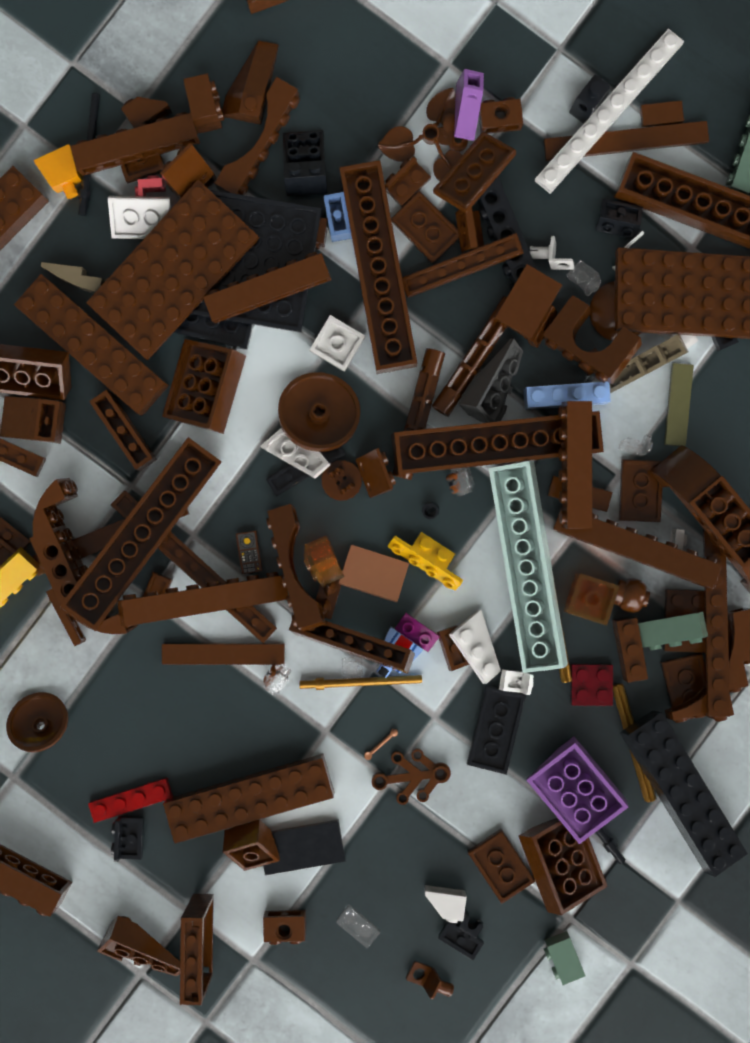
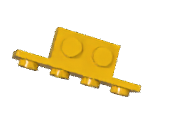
[388,532,463,591]

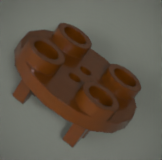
[322,460,362,501]

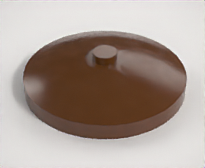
[278,372,360,452]

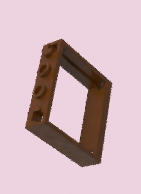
[180,894,214,1005]

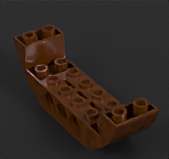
[650,445,750,593]
[29,478,138,634]

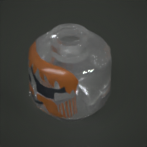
[446,468,476,497]
[263,664,293,695]

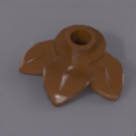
[438,112,468,152]

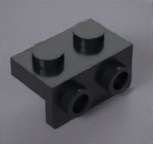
[111,816,144,862]

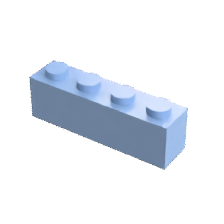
[524,381,611,410]

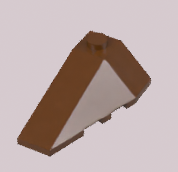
[222,40,279,125]
[97,916,180,976]

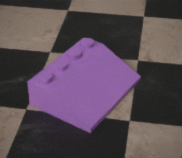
[526,737,628,844]

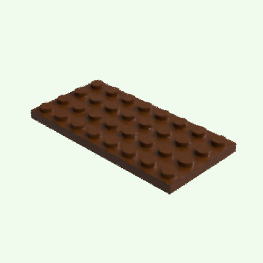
[86,180,260,360]
[615,248,750,339]

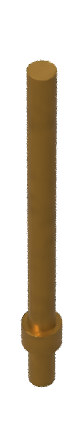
[299,675,422,690]

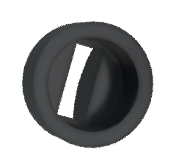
[422,502,440,519]

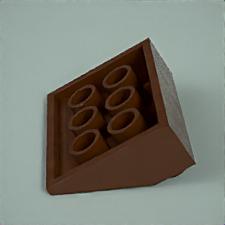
[162,339,246,434]
[518,818,608,915]

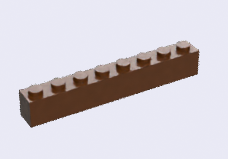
[553,508,723,590]
[117,572,288,626]

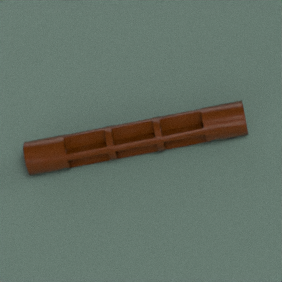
[432,296,507,417]
[392,348,445,480]

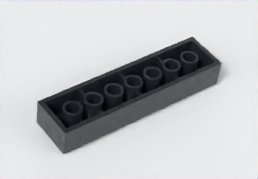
[620,710,748,877]

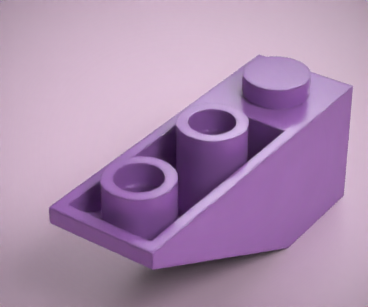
[454,69,484,141]

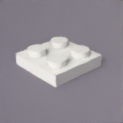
[309,315,365,372]

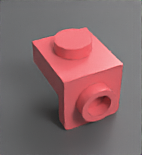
[135,175,166,197]

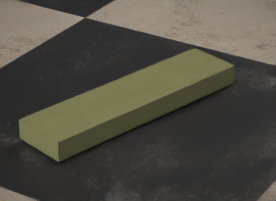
[664,363,694,446]

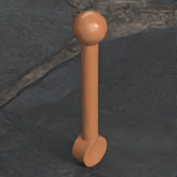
[364,729,398,760]

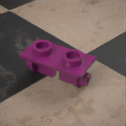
[395,613,440,652]

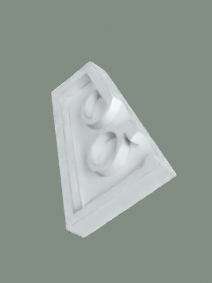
[260,428,330,478]
[449,610,501,684]

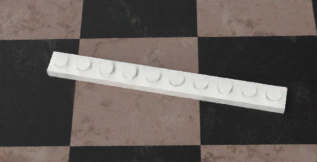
[535,28,684,194]

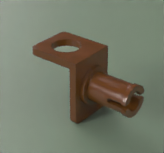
[406,961,454,999]

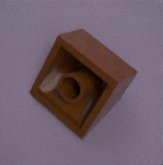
[223,820,280,871]

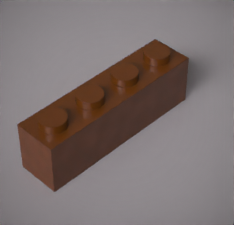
[89,390,157,471]

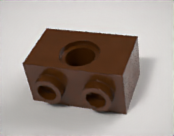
[479,97,523,134]
[263,910,306,945]

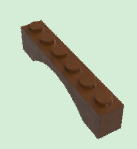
[214,77,300,195]
[266,504,326,631]

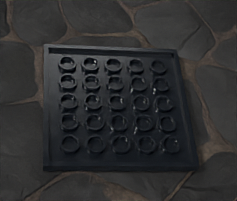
[191,190,322,333]

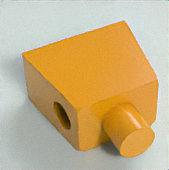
[34,144,82,199]

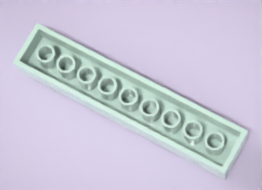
[489,461,568,673]

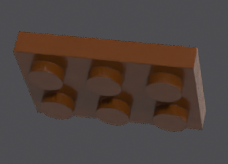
[663,589,706,653]

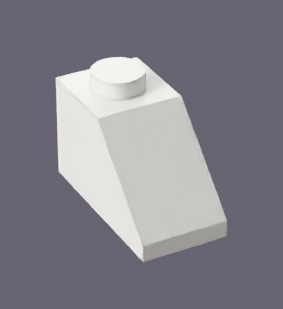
[424,885,467,923]

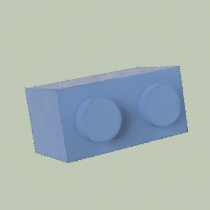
[324,192,352,242]

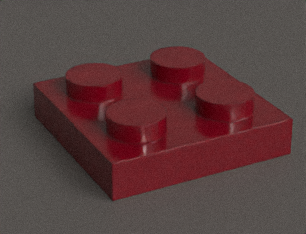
[571,664,613,706]

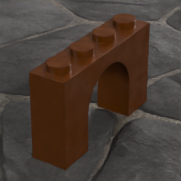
[543,295,642,384]

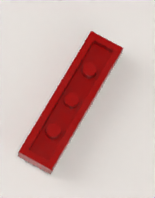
[88,777,173,823]

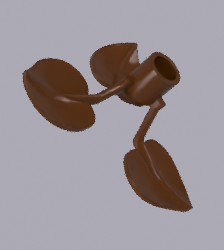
[378,88,462,181]

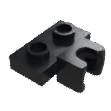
[438,911,484,960]

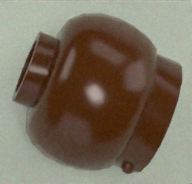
[613,578,650,613]

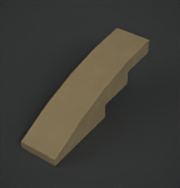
[41,262,105,294]
[609,334,689,393]

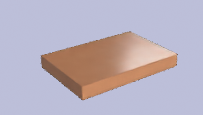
[338,545,409,603]

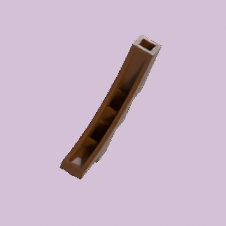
[665,608,750,723]

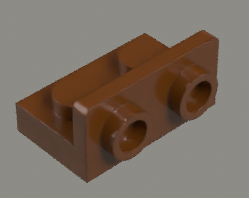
[385,156,431,207]

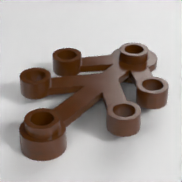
[371,748,451,805]

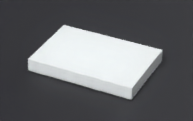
[108,196,172,239]

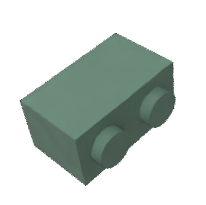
[543,931,586,985]

